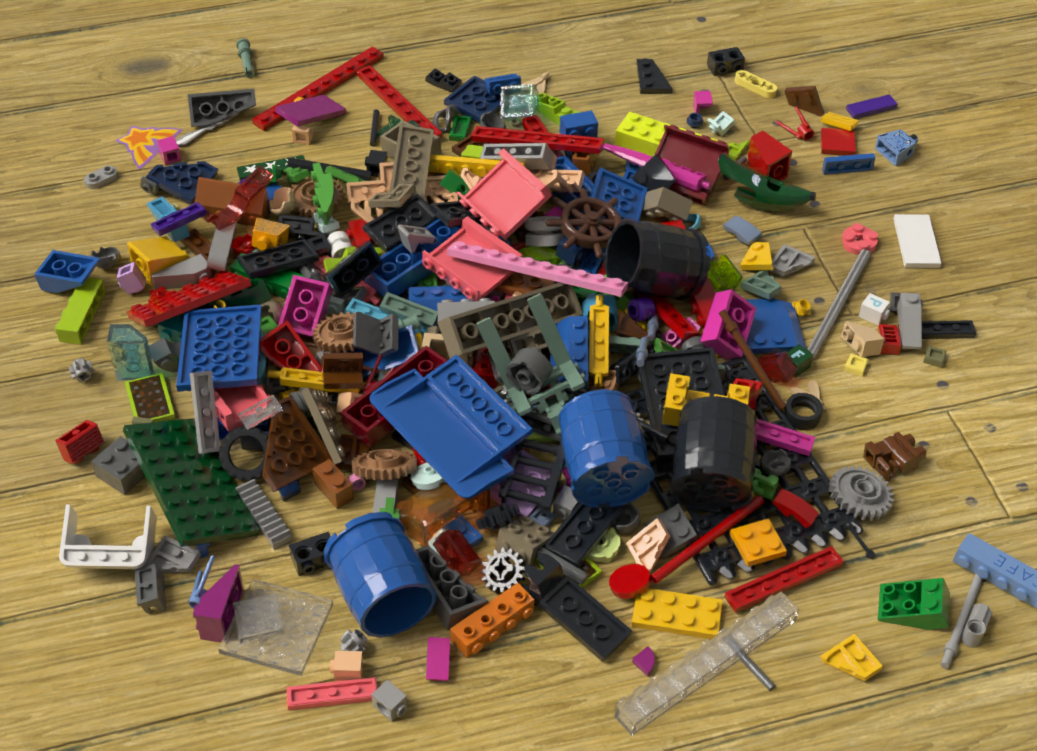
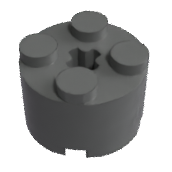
[506,347,553,394]

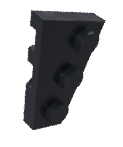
[636,58,672,94]

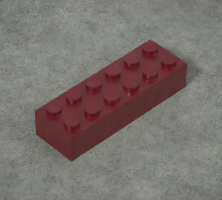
[340,346,448,447]

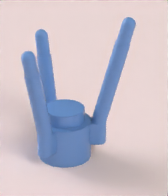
[188,555,215,609]

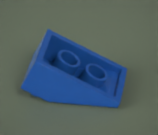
[34,250,101,293]

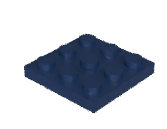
[444,75,513,123]

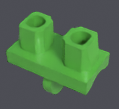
[753,468,778,500]

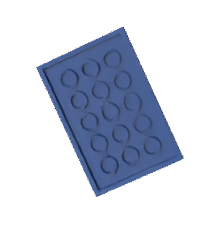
[176,305,262,392]

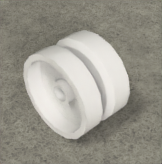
[524,216,564,247]

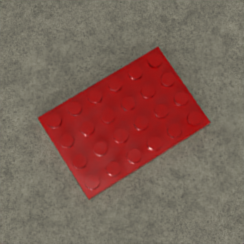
[126,270,252,327]

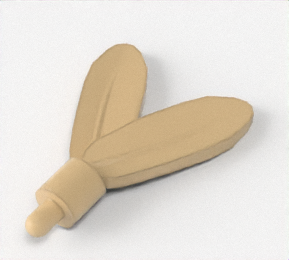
[521,72,549,95]
[790,380,825,410]

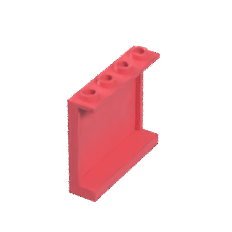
[457,148,552,240]
[422,216,522,302]

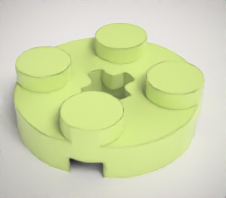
[588,527,620,563]

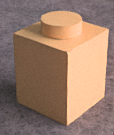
[330,651,363,682]

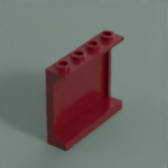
[655,125,730,206]

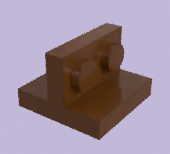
[321,353,363,389]

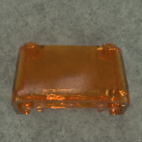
[396,481,490,547]

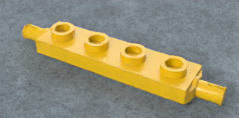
[589,294,609,387]
[268,367,367,394]

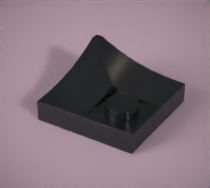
[631,154,677,193]

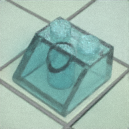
[501,84,538,119]

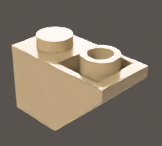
[841,321,884,357]

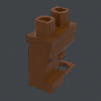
[863,432,927,482]

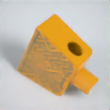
[252,218,290,250]

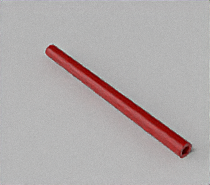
[650,495,764,584]

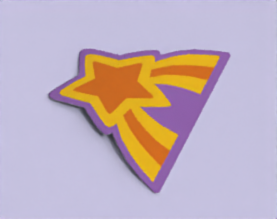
[116,126,183,169]

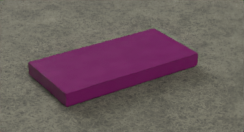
[275,95,346,127]

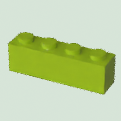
[55,277,106,345]

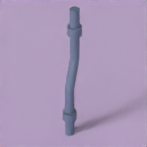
[636,314,659,367]

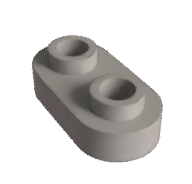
[84,165,118,189]

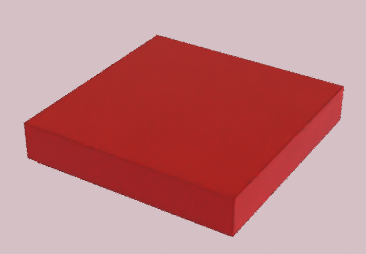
[821,128,856,156]

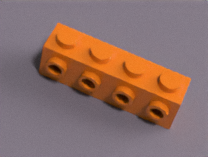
[450,583,534,658]

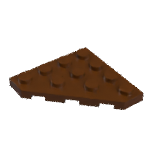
[262,395,333,492]

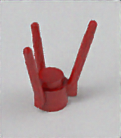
[776,106,814,141]

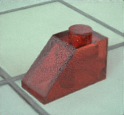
[757,351,797,383]

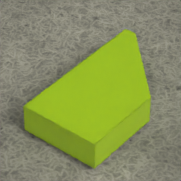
[728,140,750,161]

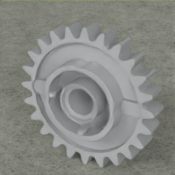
[829,465,894,521]

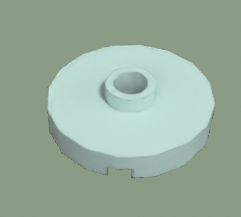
[411,462,446,490]

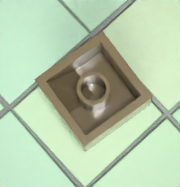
[641,187,693,221]

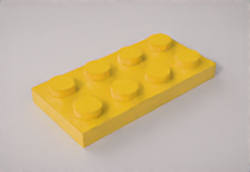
[631,588,722,640]

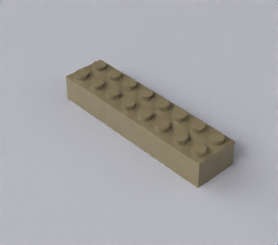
[438,282,583,359]

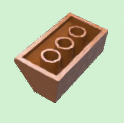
[195,177,270,226]

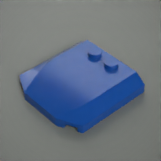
[731,298,806,360]

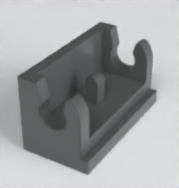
[135,563,166,614]

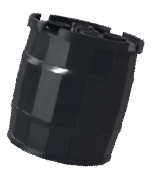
[605,220,710,301]
[670,396,757,512]

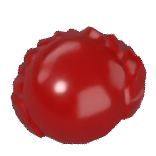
[231,233,257,256]

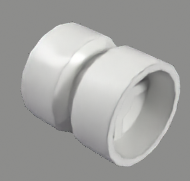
[327,231,352,258]

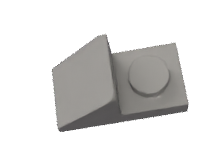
[398,224,435,254]

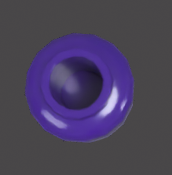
[627,297,655,322]

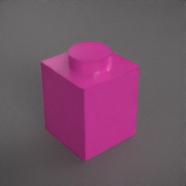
[157,136,182,165]

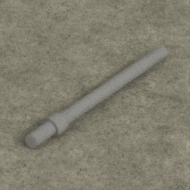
[940,574,983,669]

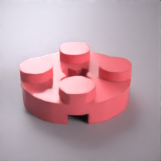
[841,223,878,255]

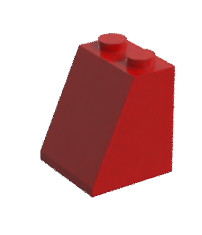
[747,130,792,181]

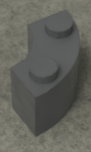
[147,338,181,372]

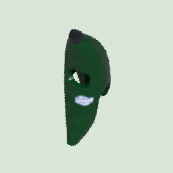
[718,153,816,212]

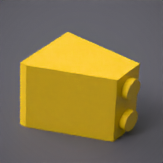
[127,236,189,288]

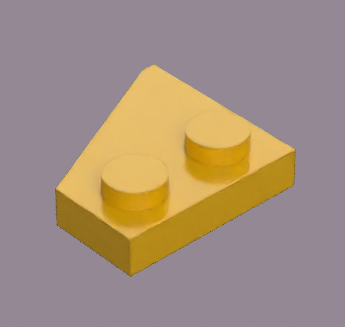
[740,242,774,270]

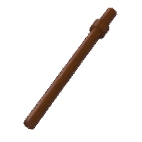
[718,309,786,410]

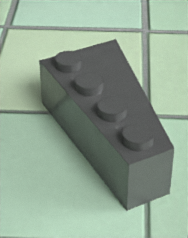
[416,545,488,631]

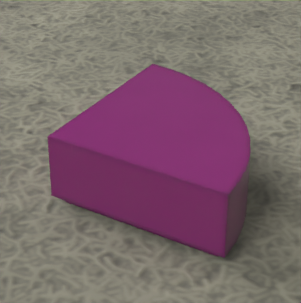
[632,646,655,677]

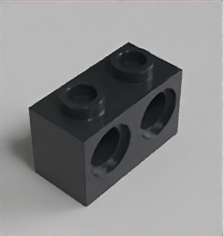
[707,47,745,76]
[289,531,331,576]

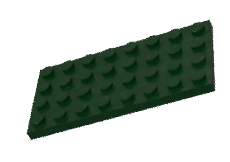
[123,418,260,547]

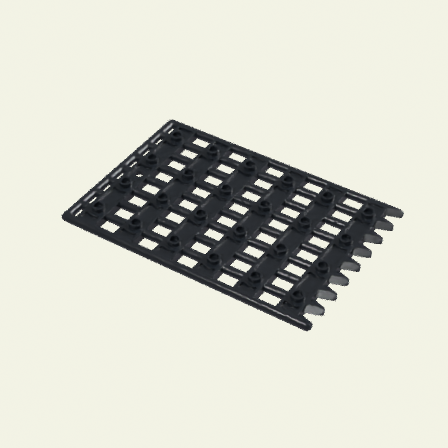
[623,356,864,586]

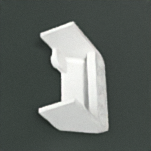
[59,504,157,569]

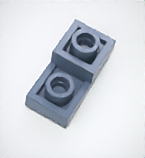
[723,215,762,245]

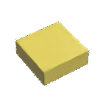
[844,354,869,376]

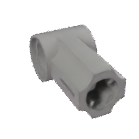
[961,603,992,647]

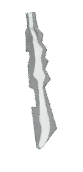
[176,112,240,146]

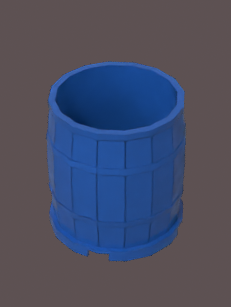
[559,389,654,508]
[324,512,436,638]

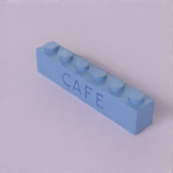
[953,533,1037,609]

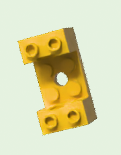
[662,373,750,426]

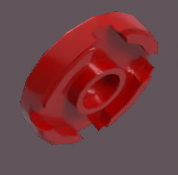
[608,564,652,599]

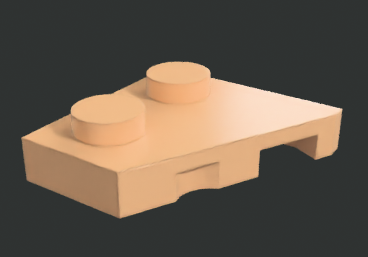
[626,518,670,573]

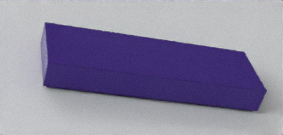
[846,94,898,119]
[151,202,207,236]

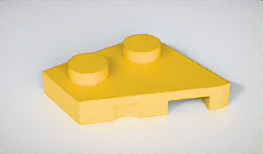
[821,634,883,681]

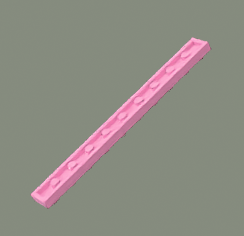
[447,241,628,297]

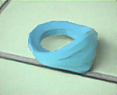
[682,214,701,230]

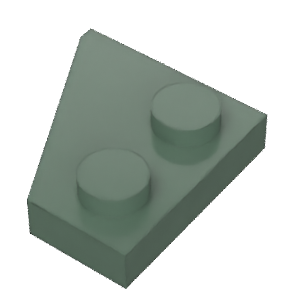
[741,270,781,300]

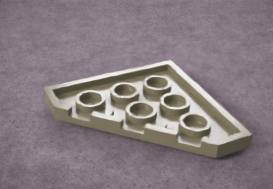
[301,387,346,465]

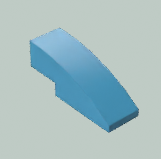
[146,197,190,242]

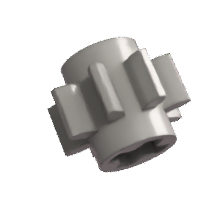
[69,358,94,382]
[340,629,367,653]

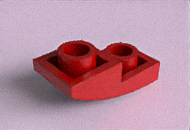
[772,489,819,528]

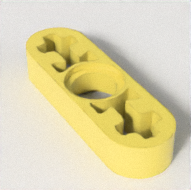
[735,70,777,98]

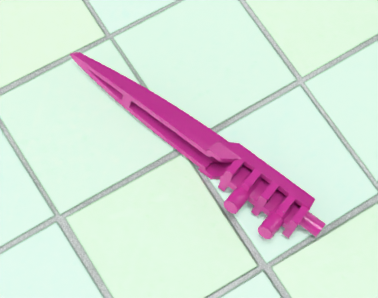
[603,143,711,191]

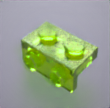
[708,254,743,291]

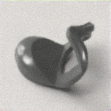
[432,104,459,132]

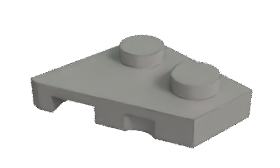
[769,244,815,277]

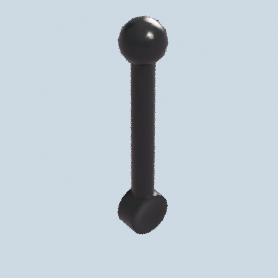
[845,521,875,559]

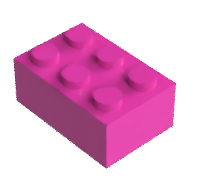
[278,275,333,341]
[700,289,757,360]

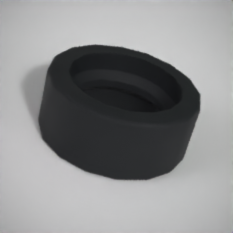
[784,393,823,430]

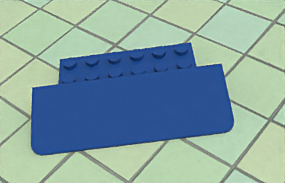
[370,354,533,499]

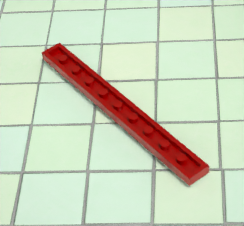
[252,46,384,131]

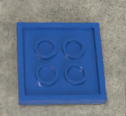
[590,167,647,221]

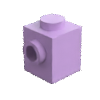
[116,262,146,295]

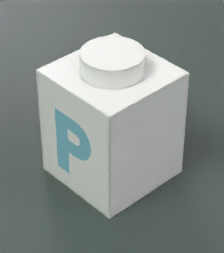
[859,293,890,325]

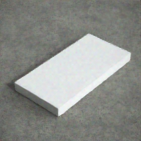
[893,214,941,268]

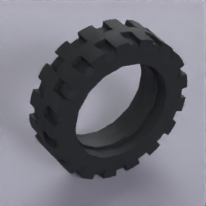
[219,426,268,480]

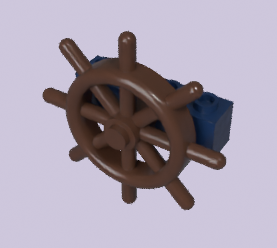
[545,188,635,266]

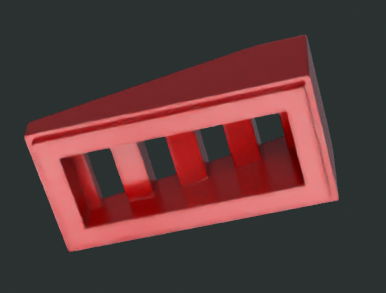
[878,324,901,355]

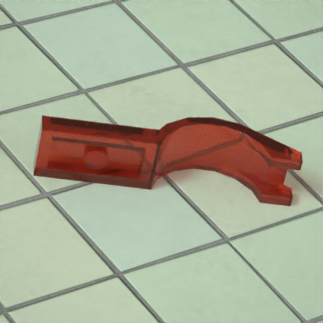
[205,165,273,230]

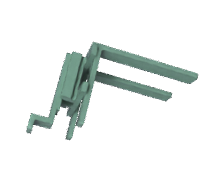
[476,293,586,435]

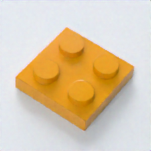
[730,519,787,567]

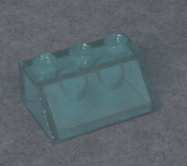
[107,324,155,381]

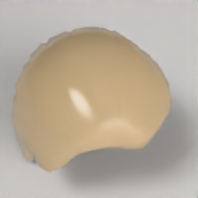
[269,187,295,216]

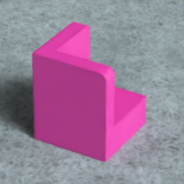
[693,91,713,113]

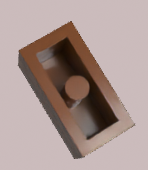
[572,152,599,176]
[313,459,354,509]

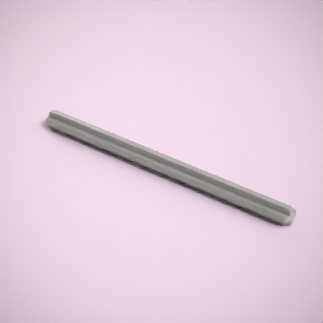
[808,249,870,359]

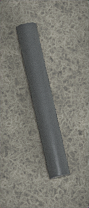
[726,639,776,691]

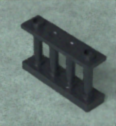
[498,438,565,518]

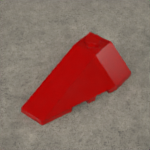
[260,320,322,372]

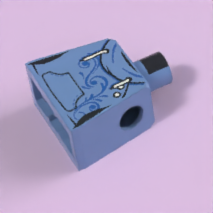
[875,130,918,166]

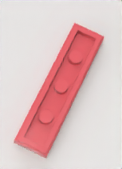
[287,677,377,711]

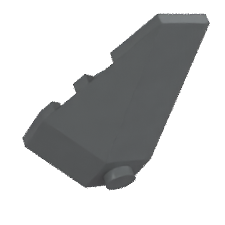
[188,89,256,127]

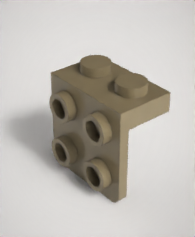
[495,516,554,567]

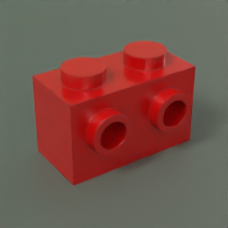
[471,347,499,389]

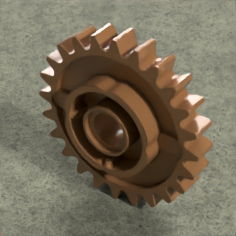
[291,176,343,218]
[312,311,356,353]
[352,449,417,480]

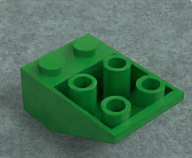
[878,578,950,630]

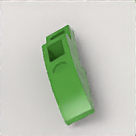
[311,163,334,225]

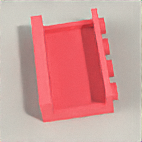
[214,384,273,432]

